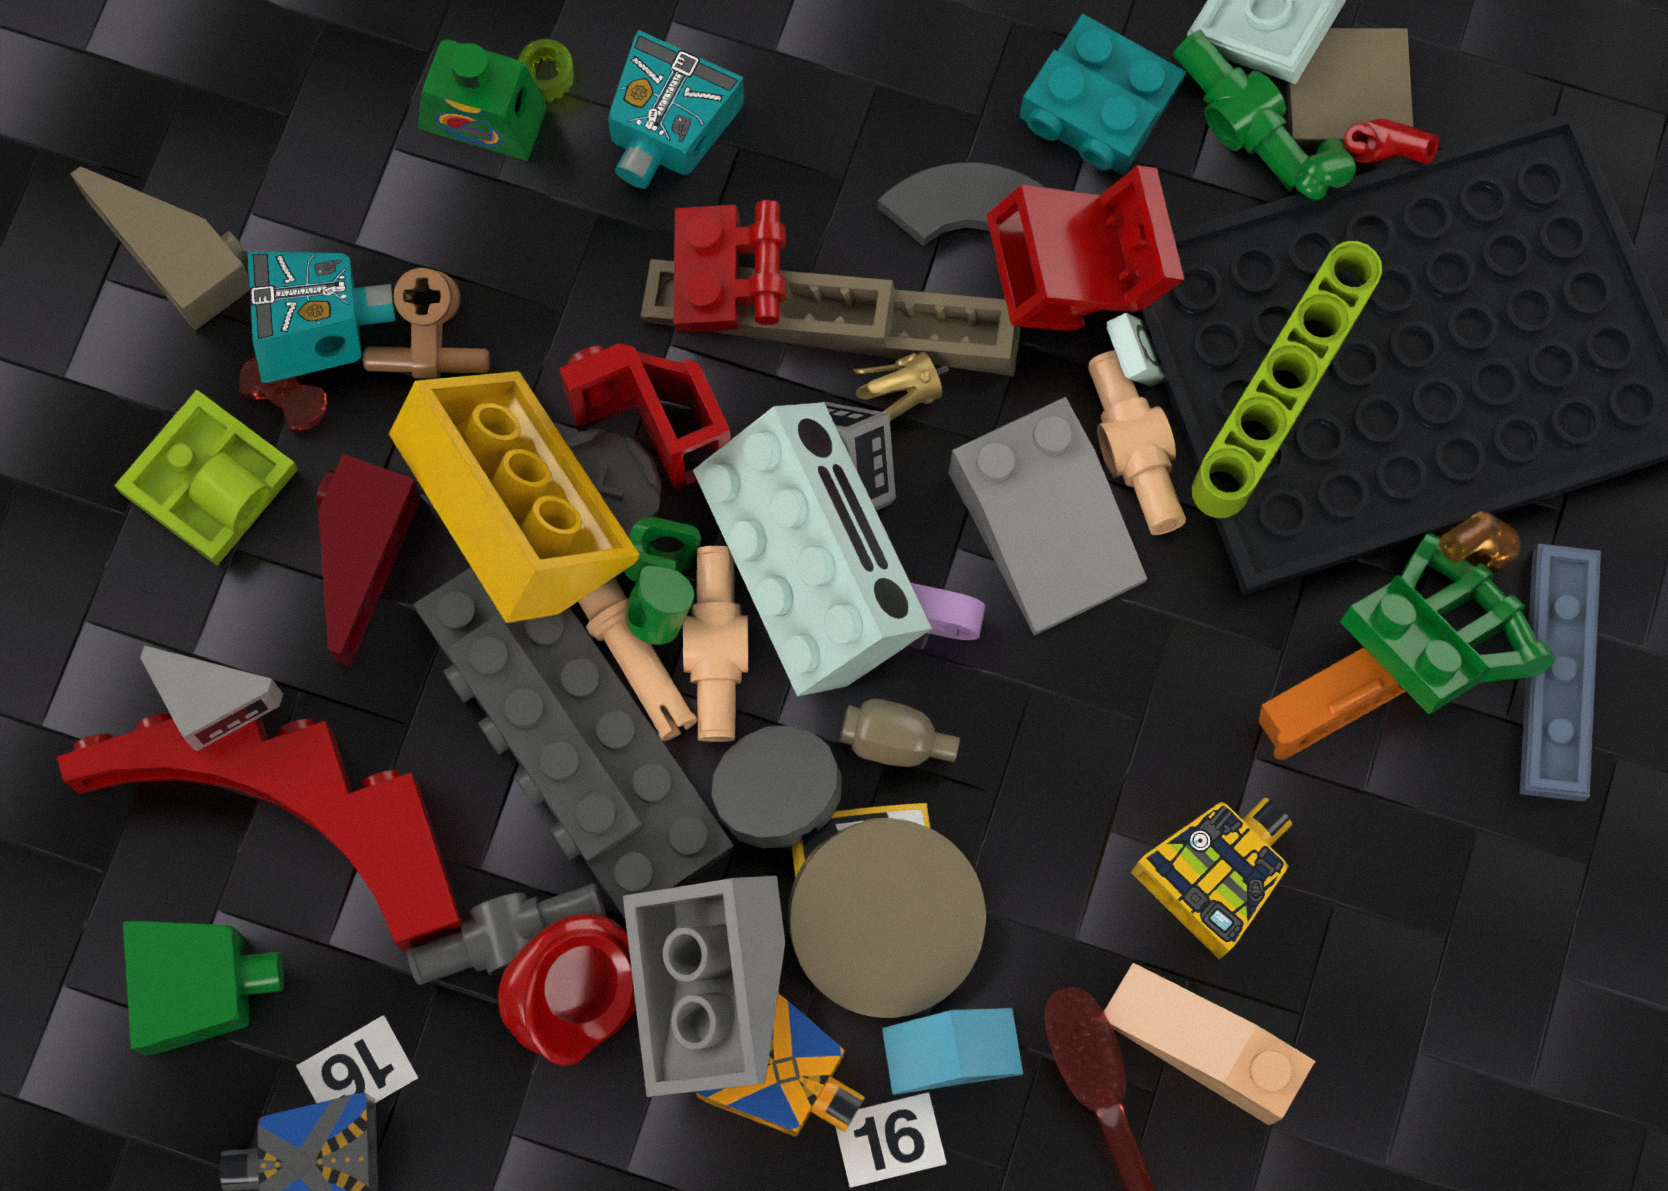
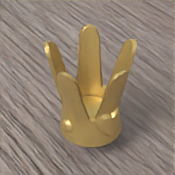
[853,352,949,422]

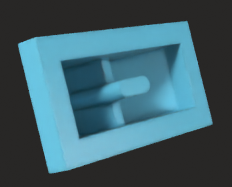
[882,1008,1023,1095]

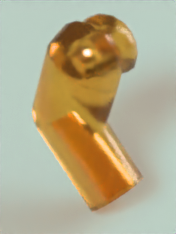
[1440,512,1521,568]

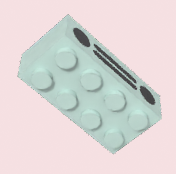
[693,402,932,696]

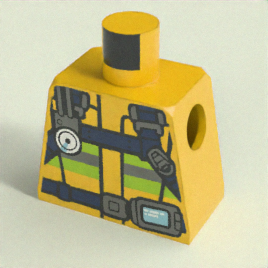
[1131,798,1292,960]

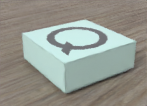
[1107,313,1164,387]

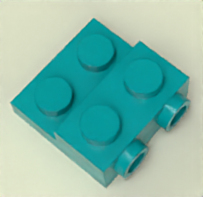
[1019,13,1186,176]

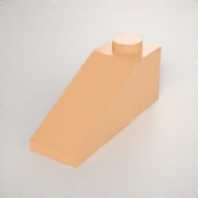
[1099,963,1315,1125]

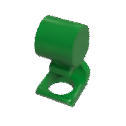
[624,517,701,645]

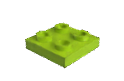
[114,390,298,566]

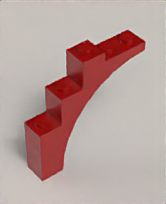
[57,712,463,952]

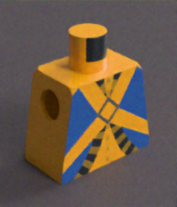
[695,993,865,1137]

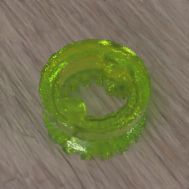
[519,39,575,102]

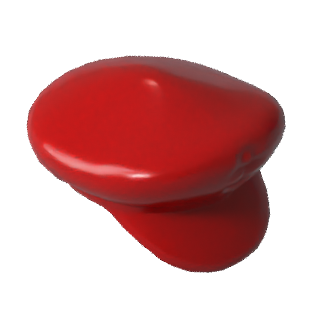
[498,914,636,1066]

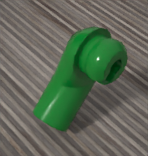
[1295,138,1356,201]

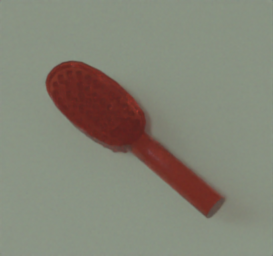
[1044,987,1156,1191]

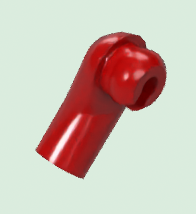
[1343,118,1439,164]

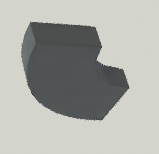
[877,163,1045,246]

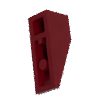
[316,454,422,669]

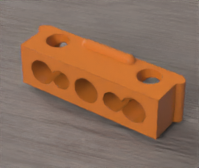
[1258,647,1406,760]

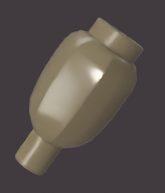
[839,699,960,767]

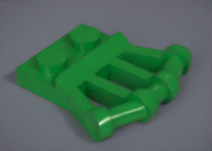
[1340,532,1555,715]

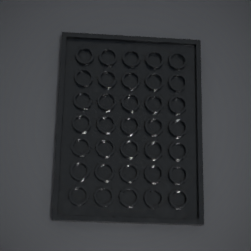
[1136,109,1668,595]

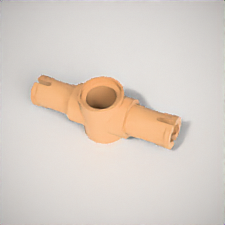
[1088,350,1186,535]
[683,546,748,742]

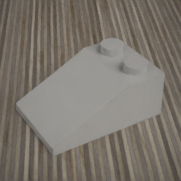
[948,397,1147,636]
[623,876,785,1097]

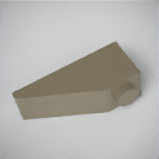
[71,166,250,331]

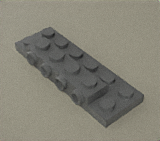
[413,567,734,922]

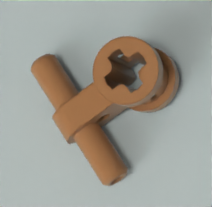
[363,268,490,379]

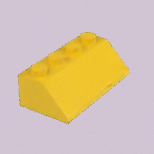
[389,371,640,623]

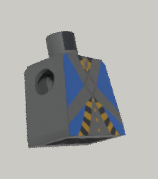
[220,1093,378,1191]

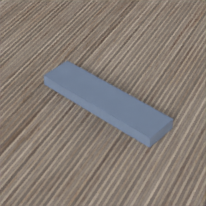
[1520,544,1601,801]

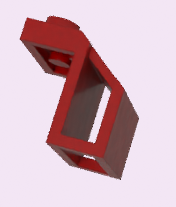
[986,165,1185,332]
[559,343,731,494]

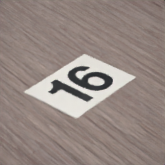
[296,1015,418,1103]
[835,1092,947,1188]

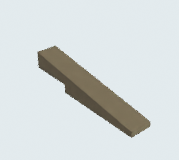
[641,259,1021,376]

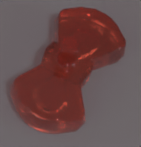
[239,357,327,433]

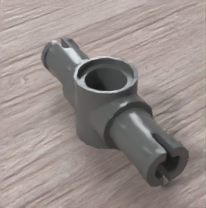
[406,883,607,985]

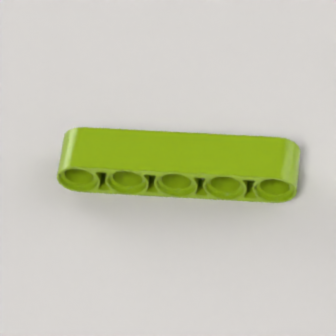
[1192,241,1382,518]

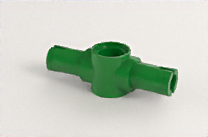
[1173,29,1309,192]

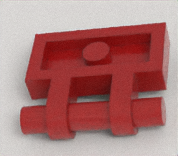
[673,200,786,333]

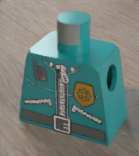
[608,30,744,189]
[247,251,396,383]

